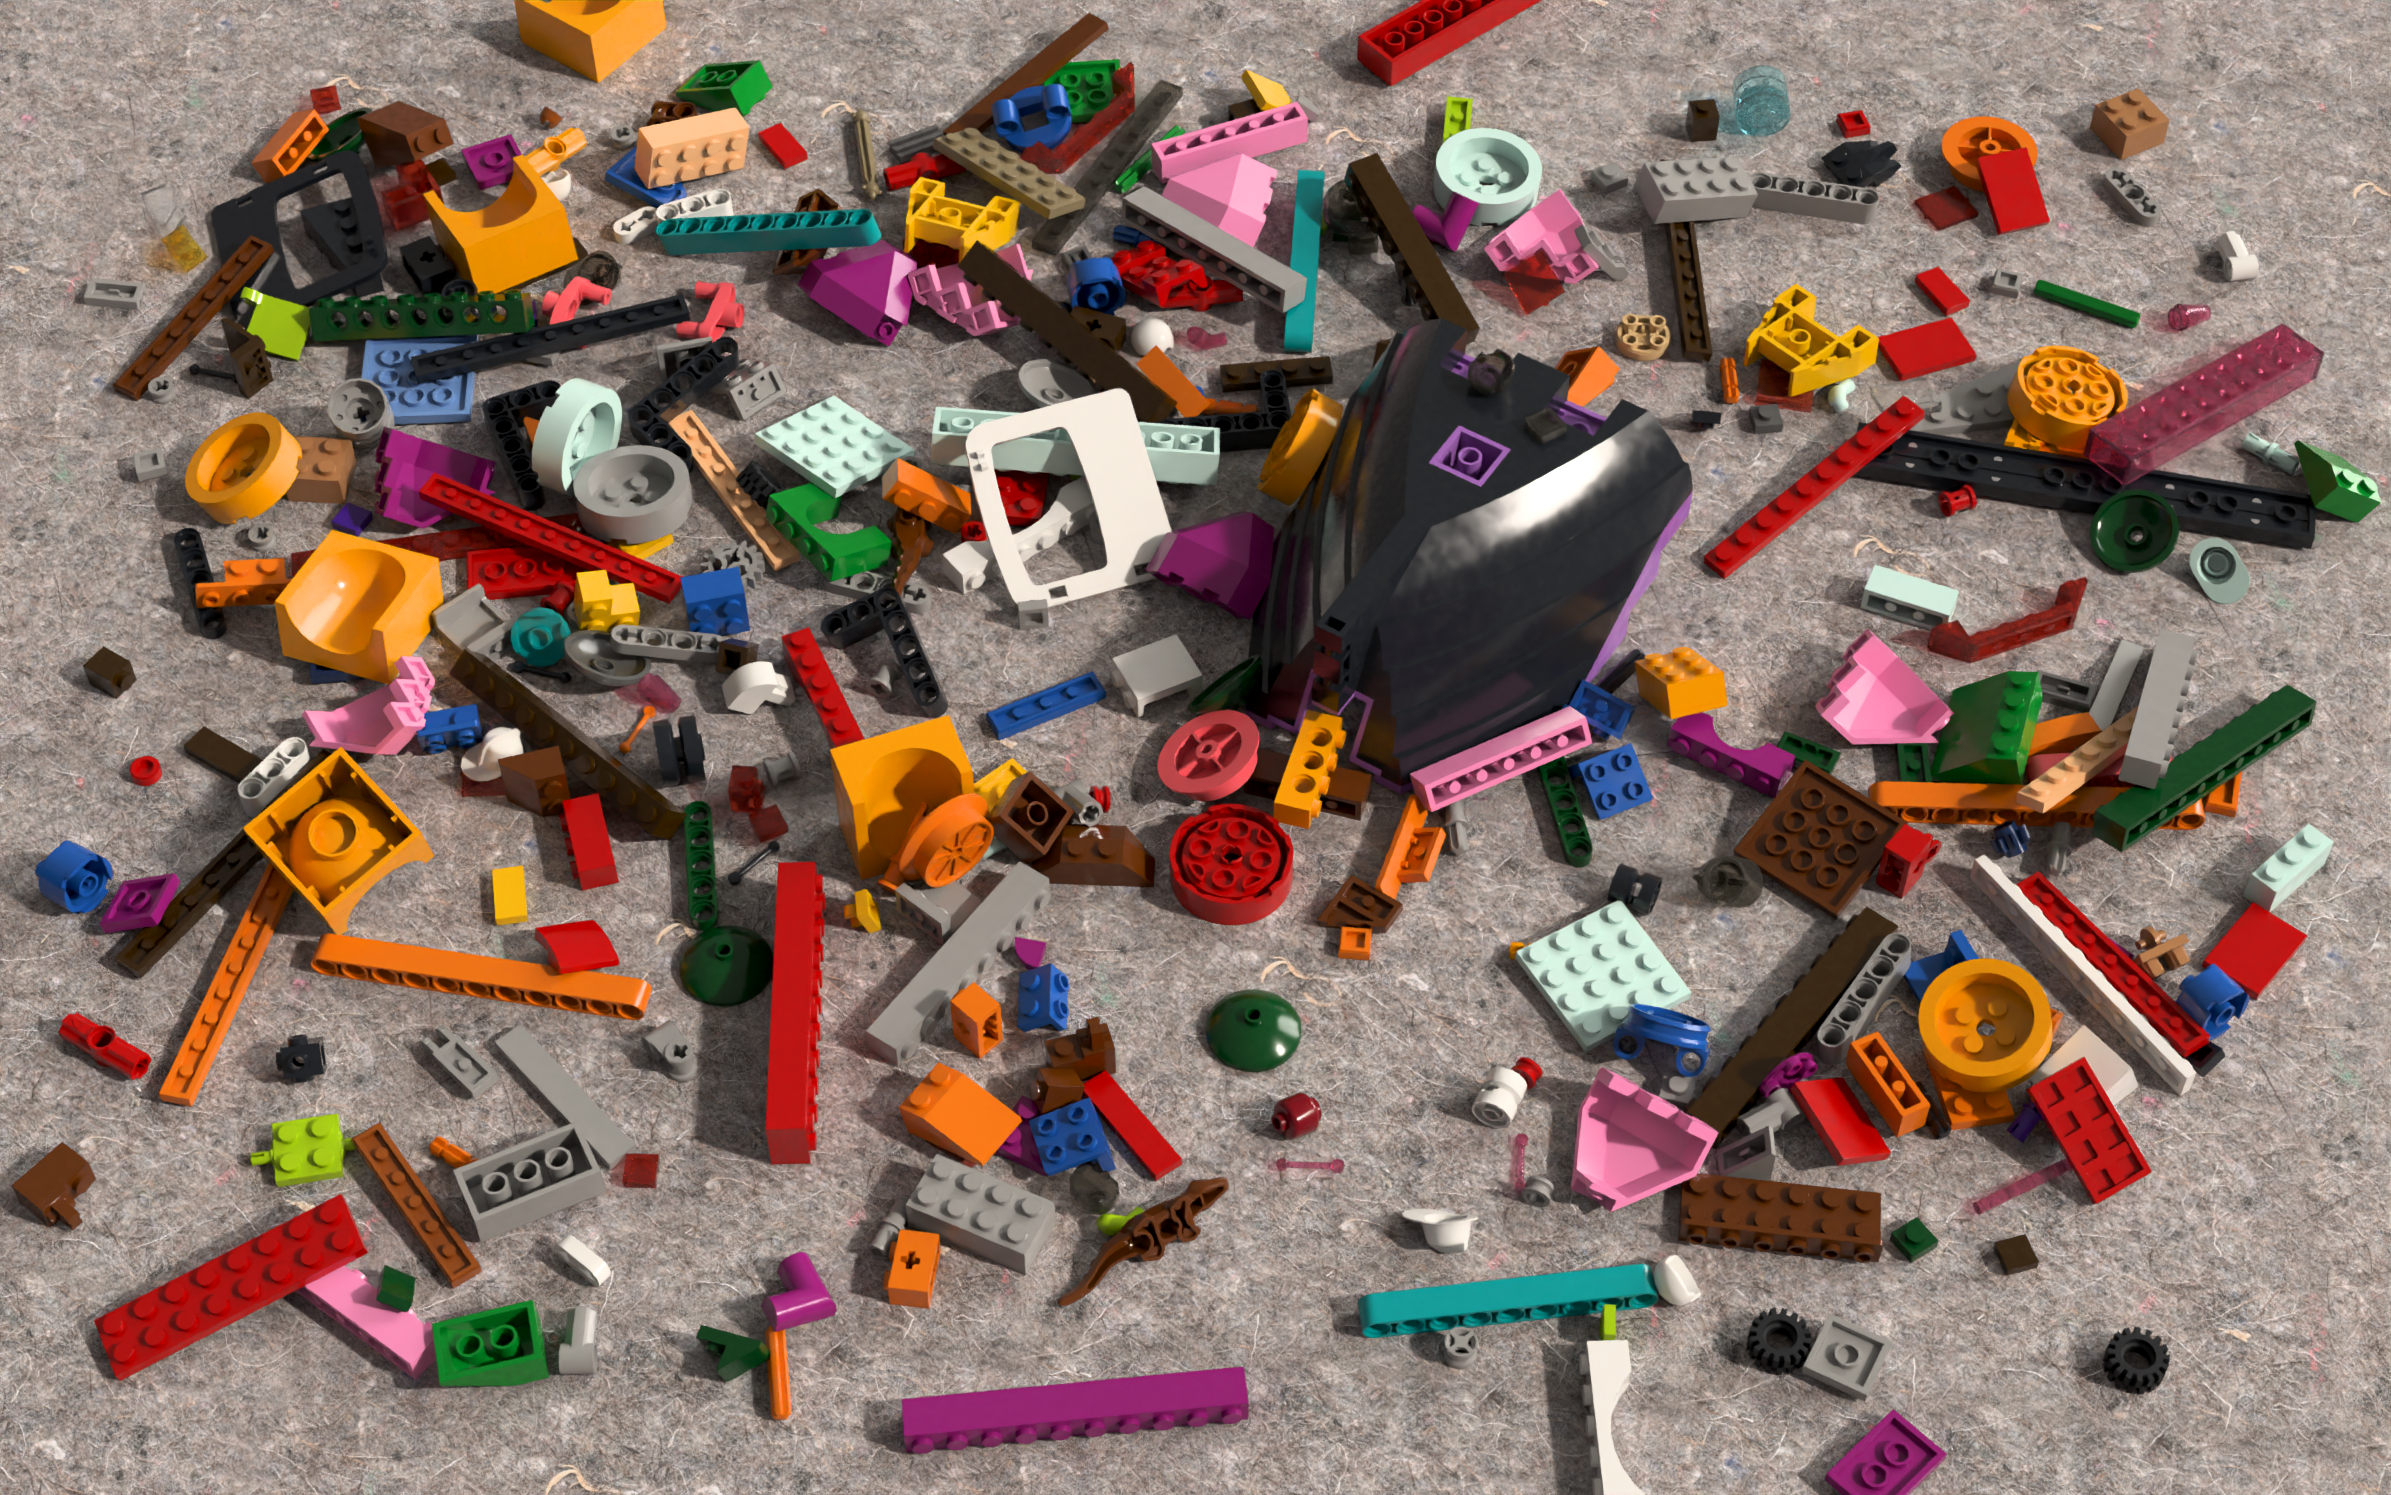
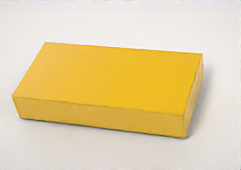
[492,865,528,926]

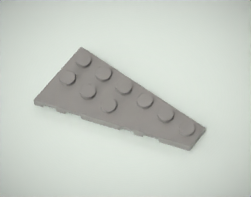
[1910,361,2021,435]

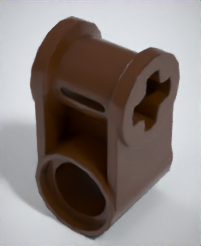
[647,101,698,126]

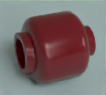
[1271,1092,1322,1140]

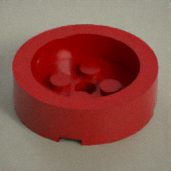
[1169,804,1294,925]

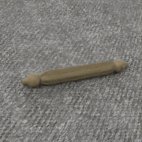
[850,108,882,200]

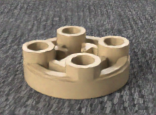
[1615,314,1671,361]

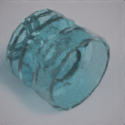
[1732,65,1791,136]

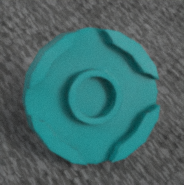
[510,607,571,667]

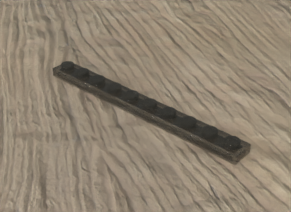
[1032,79,1183,257]

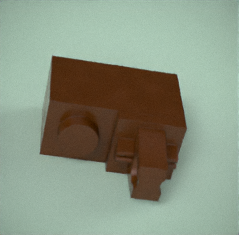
[1045,1016,1116,1081]
[11,1142,96,1231]

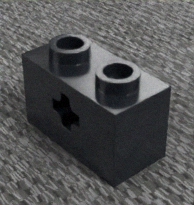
[399,236,457,296]

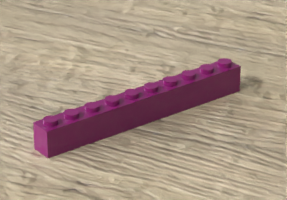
[902,1366,1249,1454]

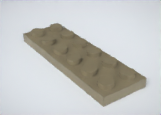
[933,128,1086,220]

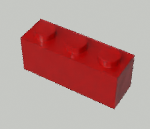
[559,793,619,891]

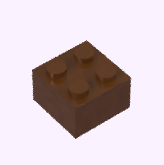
[986,771,1074,864]

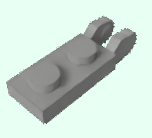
[1574,224,1629,281]
[420,1025,499,1099]

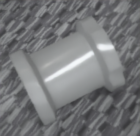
[866,659,903,698]
[763,751,801,787]

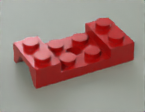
[1110,240,1208,307]

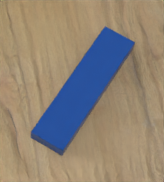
[985,671,1106,741]

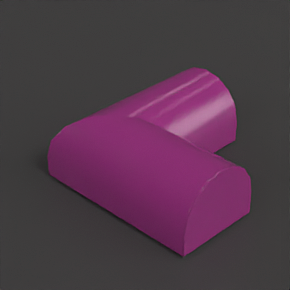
[1412,191,1479,252]
[761,1252,837,1332]

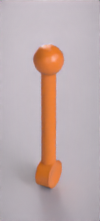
[619,706,656,754]

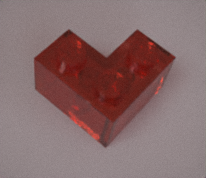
[381,159,444,231]

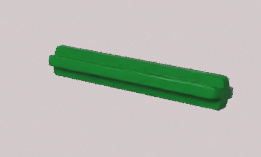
[1114,125,1185,194]
[2034,279,2141,328]

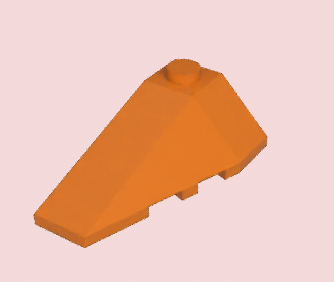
[1555,346,1620,407]

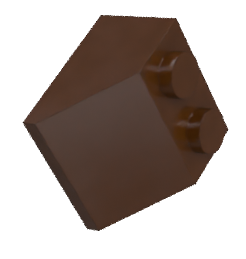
[498,746,571,817]

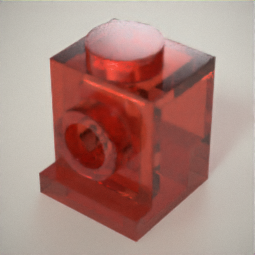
[728,765,766,813]

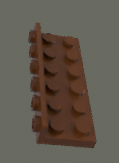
[1678,1173,1883,1263]

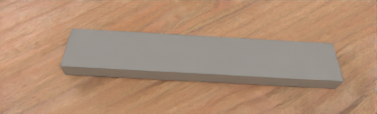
[495,1024,637,1170]

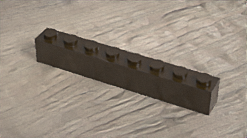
[1344,153,1480,345]

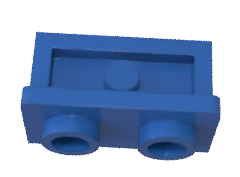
[1561,679,1636,740]
[1017,963,1070,1032]

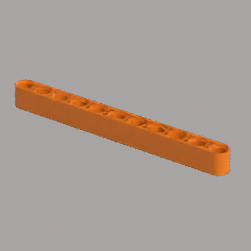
[1868,781,2205,830]
[310,934,652,1020]

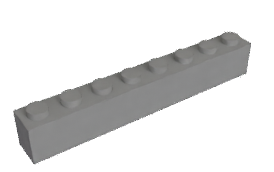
[1121,186,1307,313]
[2118,629,2198,789]
[866,861,1051,1067]

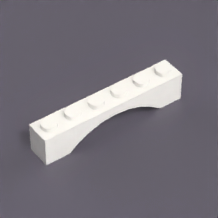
[942,476,1095,594]
[1579,1340,1645,1495]

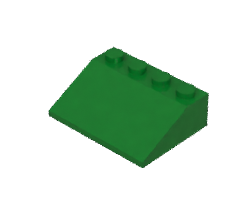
[1931,671,2043,785]

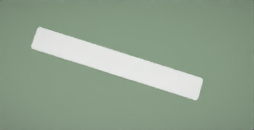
[2073,640,2144,752]

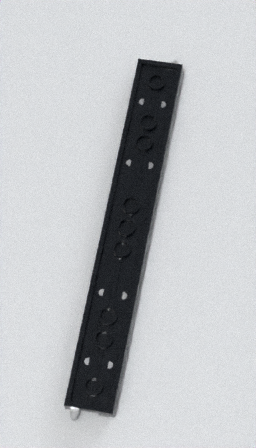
[1843,422,2324,549]

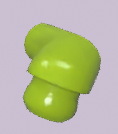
[1097,1206,1144,1236]

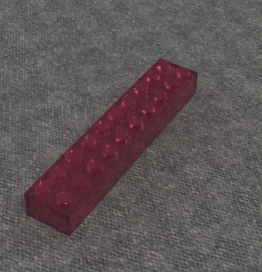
[2083,323,2324,486]

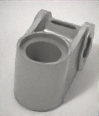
[641,1020,697,1082]

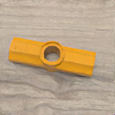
[525,128,587,176]

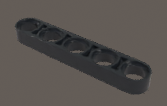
[174,528,227,639]

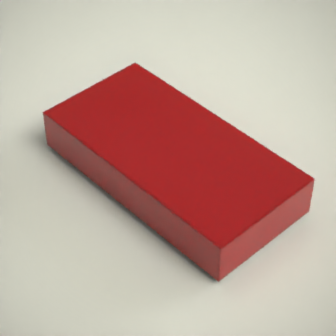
[758,122,808,169]
[1915,267,1970,316]

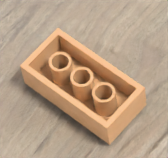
[634,108,750,189]

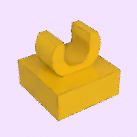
[843,889,881,933]

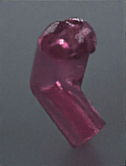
[1186,326,1227,350]

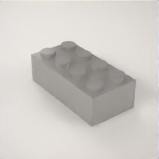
[1634,156,1758,224]
[453,1121,606,1242]
[906,1154,1056,1275]

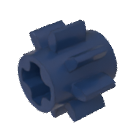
[1990,820,2030,858]

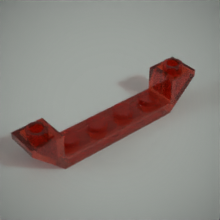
[1020,62,1135,174]
[1927,577,2088,664]

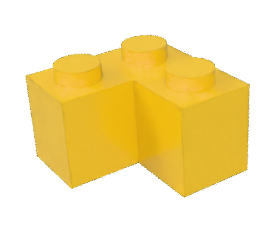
[573,570,640,632]

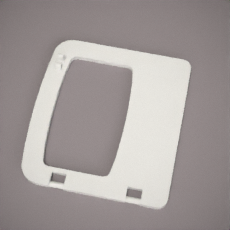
[965,388,1172,608]

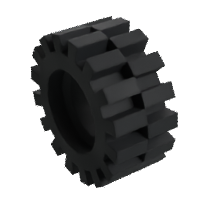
[736,461,787,510]
[1747,1308,1811,1375]
[2103,1327,2170,1394]

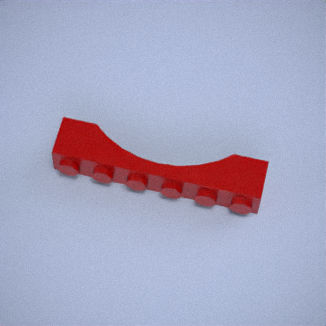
[781,627,865,749]

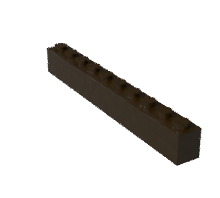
[957,240,1178,423]
[449,649,687,840]
[1684,907,1898,1150]

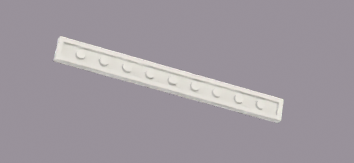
[1970,854,2196,1096]

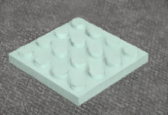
[754,396,915,498]
[1515,900,1692,1053]

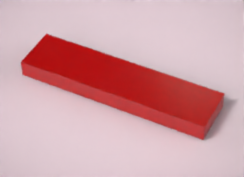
[1082,1070,1182,1181]

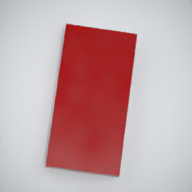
[466,546,585,600]

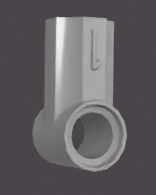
[1053,779,1103,827]
[1736,1088,1806,1138]
[559,1306,598,1374]

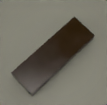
[184,726,263,784]

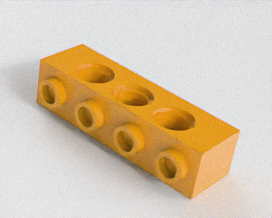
[1273,710,1346,829]

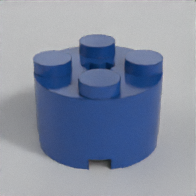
[1066,257,1126,316]
[35,840,113,913]
[2175,964,2249,1040]

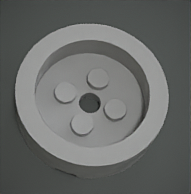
[573,445,693,544]

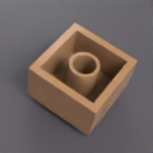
[2090,88,2170,160]
[286,436,357,504]

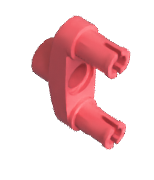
[541,276,612,349]
[676,281,744,342]

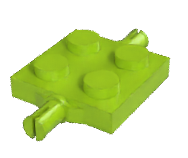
[251,1113,356,1187]

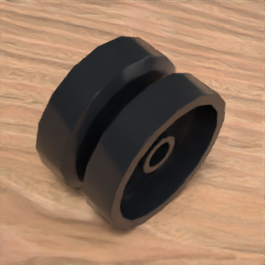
[652,715,706,787]

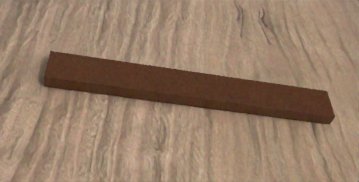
[943,13,1108,136]
[113,235,274,401]

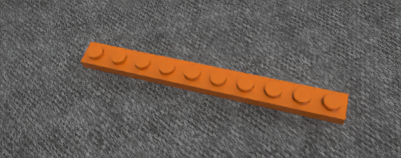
[159,863,294,1107]

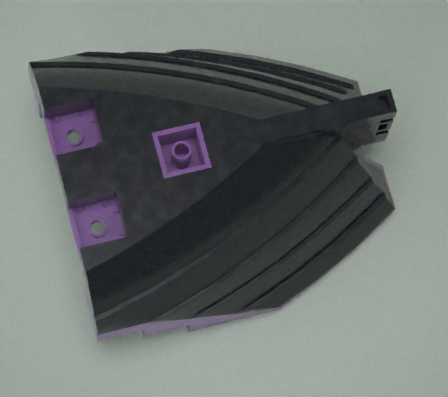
[1246,318,1693,794]

